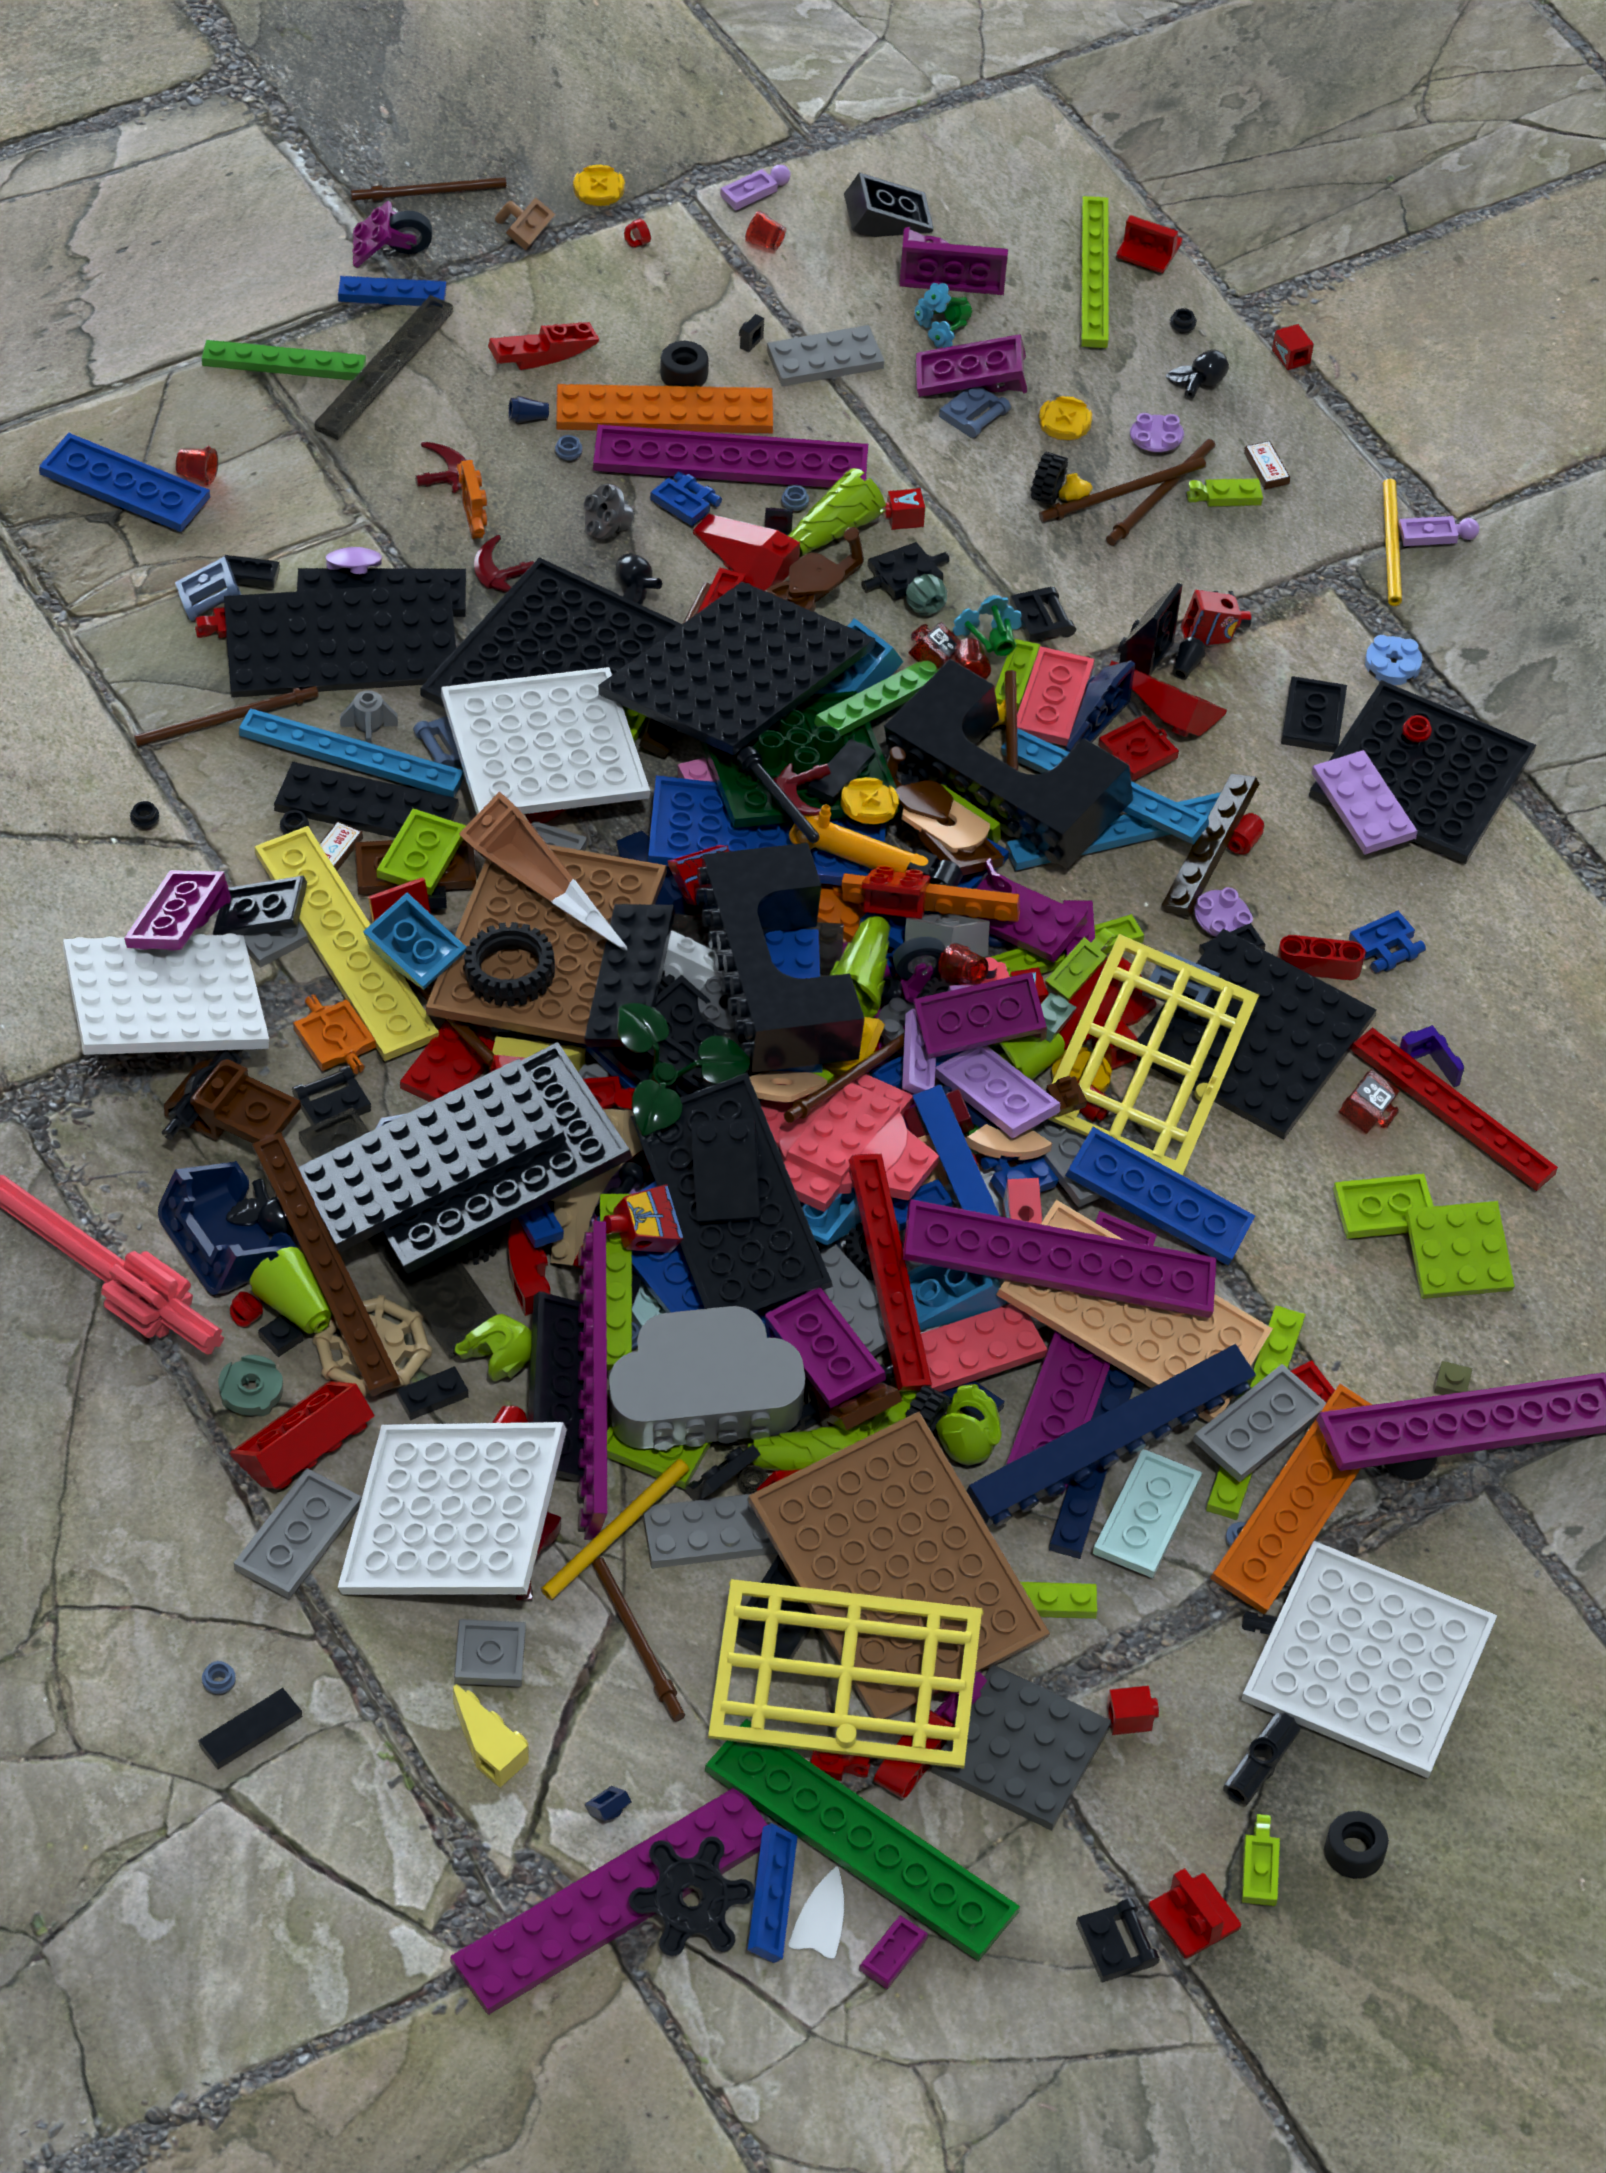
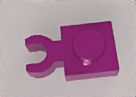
[935,1671,987,1722]

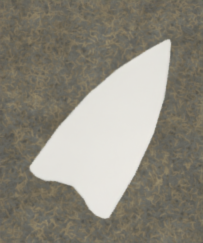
[789,1866,844,1959]

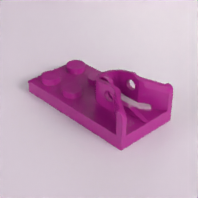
[899,227,1008,295]
[916,334,1027,397]
[961,859,1087,963]
[124,870,231,951]
[914,972,1047,1059]
[765,1288,886,1408]

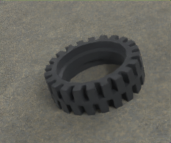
[464,922,555,1006]

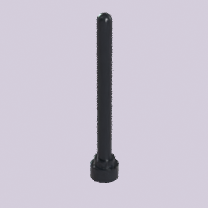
[736,747,820,843]

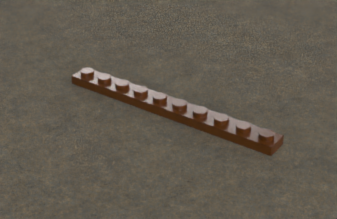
[252,1132,401,1397]

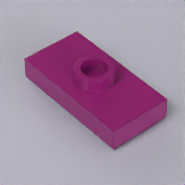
[859,1915,928,1989]

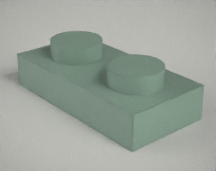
[1041,993,1077,1042]

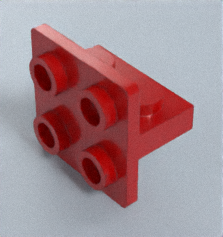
[1116,215,1183,273]
[862,866,931,919]
[1148,1868,1242,1959]

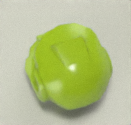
[455,1314,532,1382]
[936,1384,1002,1465]

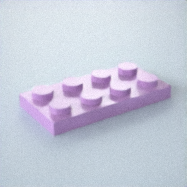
[1312,750,1417,855]
[935,1045,1060,1138]

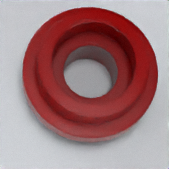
[1403,715,1432,742]

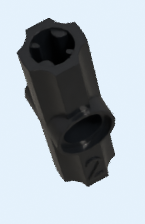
[1223,1713,1301,1805]

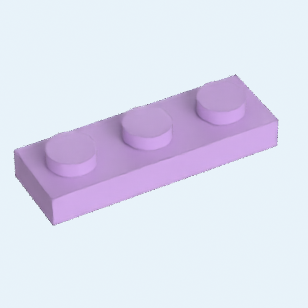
[902,1008,936,1094]

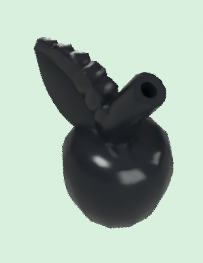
[1166,349,1229,398]
[615,553,662,604]
[226,1179,293,1237]

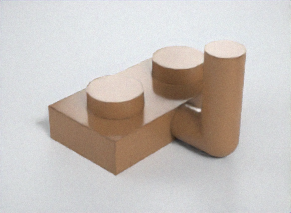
[495,197,555,250]

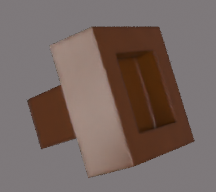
[1046,1075,1087,1116]

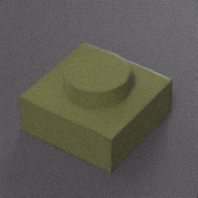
[1434,1361,1473,1395]

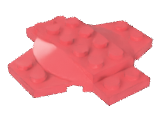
[760,1074,939,1212]

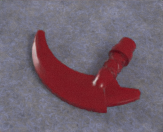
[415,442,466,493]
[474,535,534,592]
[773,763,831,816]

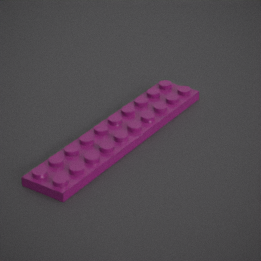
[593,425,869,488]
[903,1199,1216,1318]
[1005,1211,1157,1494]
[578,1221,607,1540]
[1317,1372,1606,1471]
[450,1788,768,2015]

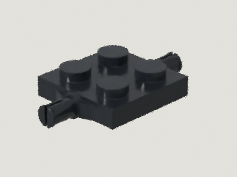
[861,542,950,600]

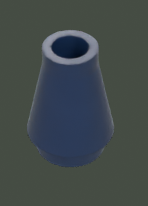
[508,396,549,423]

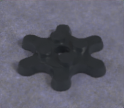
[628,1836,755,1957]

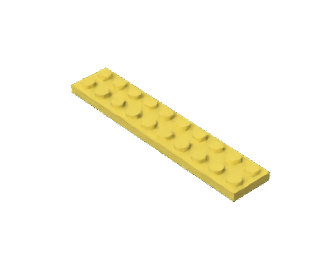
[255,826,439,1061]

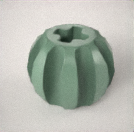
[906,574,947,616]

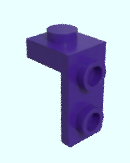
[1400,1025,1464,1087]

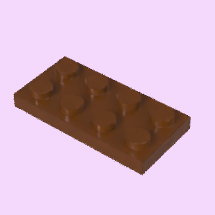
[355,839,476,895]

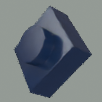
[584,1786,632,1821]

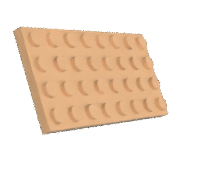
[996,1200,1273,1422]

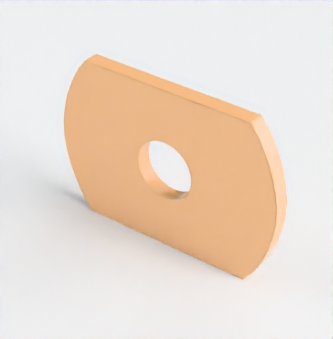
[902,800,990,853]
[749,1071,827,1102]

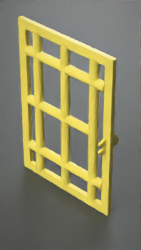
[1049,934,1259,1175]
[708,1579,983,1768]

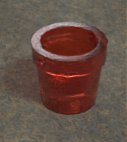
[745,210,787,251]
[176,445,218,486]
[954,638,991,680]
[938,943,989,985]

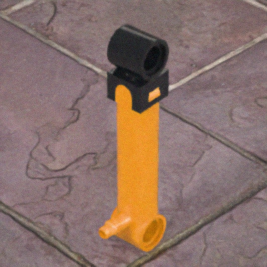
[789,804,963,887]

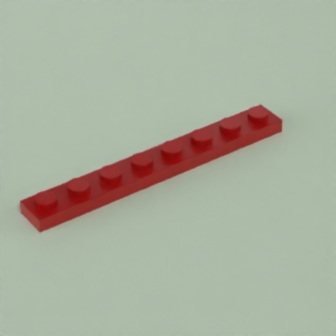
[1352,1027,1558,1191]
[849,1153,932,1391]

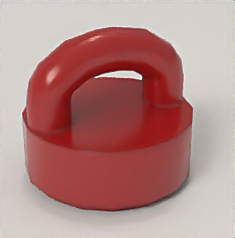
[624,218,651,247]
[230,1291,263,1327]

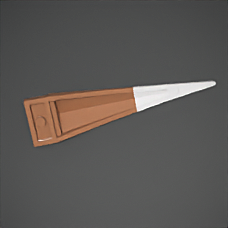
[459,791,627,951]

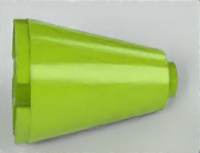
[987,1033,1065,1080]
[249,1247,331,1333]

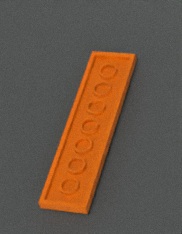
[556,384,773,434]
[1210,1384,1372,1614]

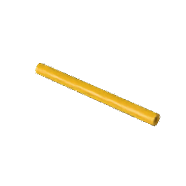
[1383,479,1402,606]
[541,1459,689,1600]

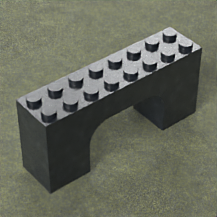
[884,659,1133,869]
[695,843,865,1073]

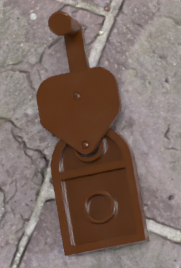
[765,527,864,612]
[887,747,1005,875]

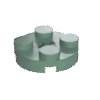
[218,1355,283,1416]

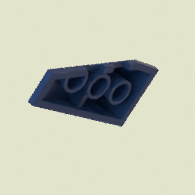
[1066,661,1135,752]
[616,830,700,923]

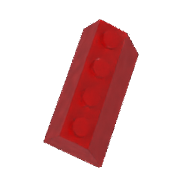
[229,1381,375,1490]

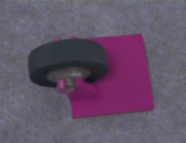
[352,201,432,268]
[893,936,948,1003]

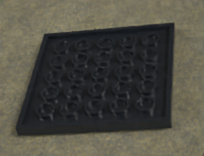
[1309,680,1536,864]
[1137,929,1377,1140]

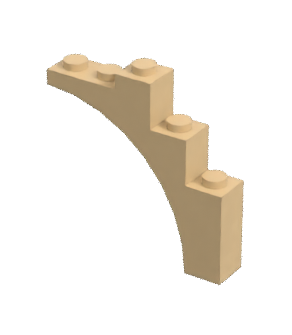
[550,1109,643,1265]

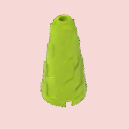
[787,468,886,558]
[829,916,890,1018]
[748,1421,873,1471]

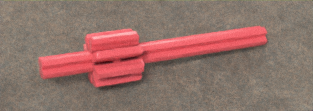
[0,1175,224,1355]

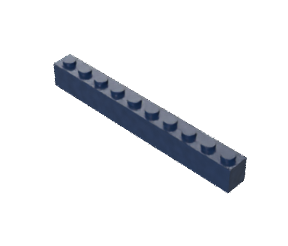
[966,1344,1256,1527]

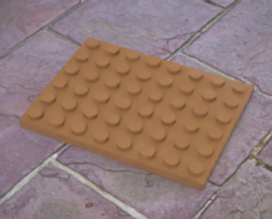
[426,844,667,1044]
[748,1412,1050,1720]

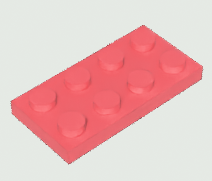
[1017,646,1095,746]
[921,1304,1048,1392]

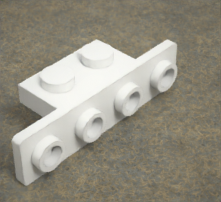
[663,930,722,990]

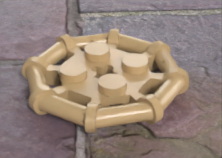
[313,1295,432,1397]

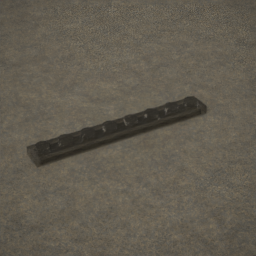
[314,295,453,440]

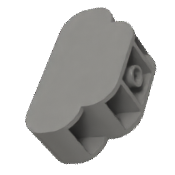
[609,1306,805,1450]

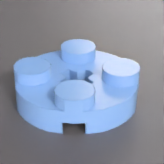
[1365,635,1422,685]

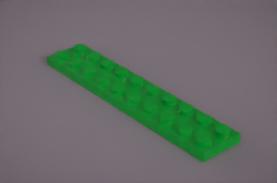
[705,1718,1020,1961]

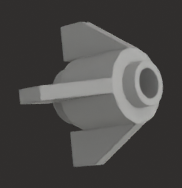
[340,691,398,744]

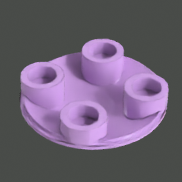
[1130,413,1184,452]
[326,547,382,574]
[1194,887,1253,937]

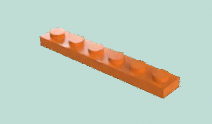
[842,873,1020,922]

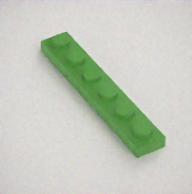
[202,340,366,381]
[814,658,939,736]

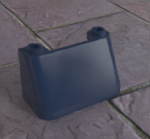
[158,1161,298,1295]

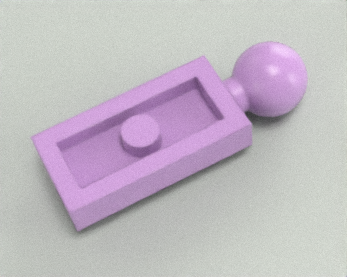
[720,165,791,210]
[1398,516,1479,546]

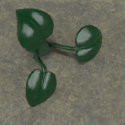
[617,1003,750,1137]

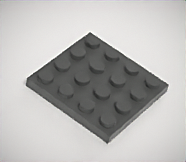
[931,1665,1112,1831]

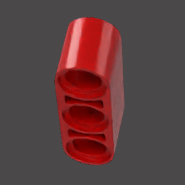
[1277,935,1365,980]
[874,1710,955,1799]

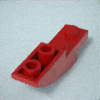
[488,322,599,370]
[509,1218,551,1316]

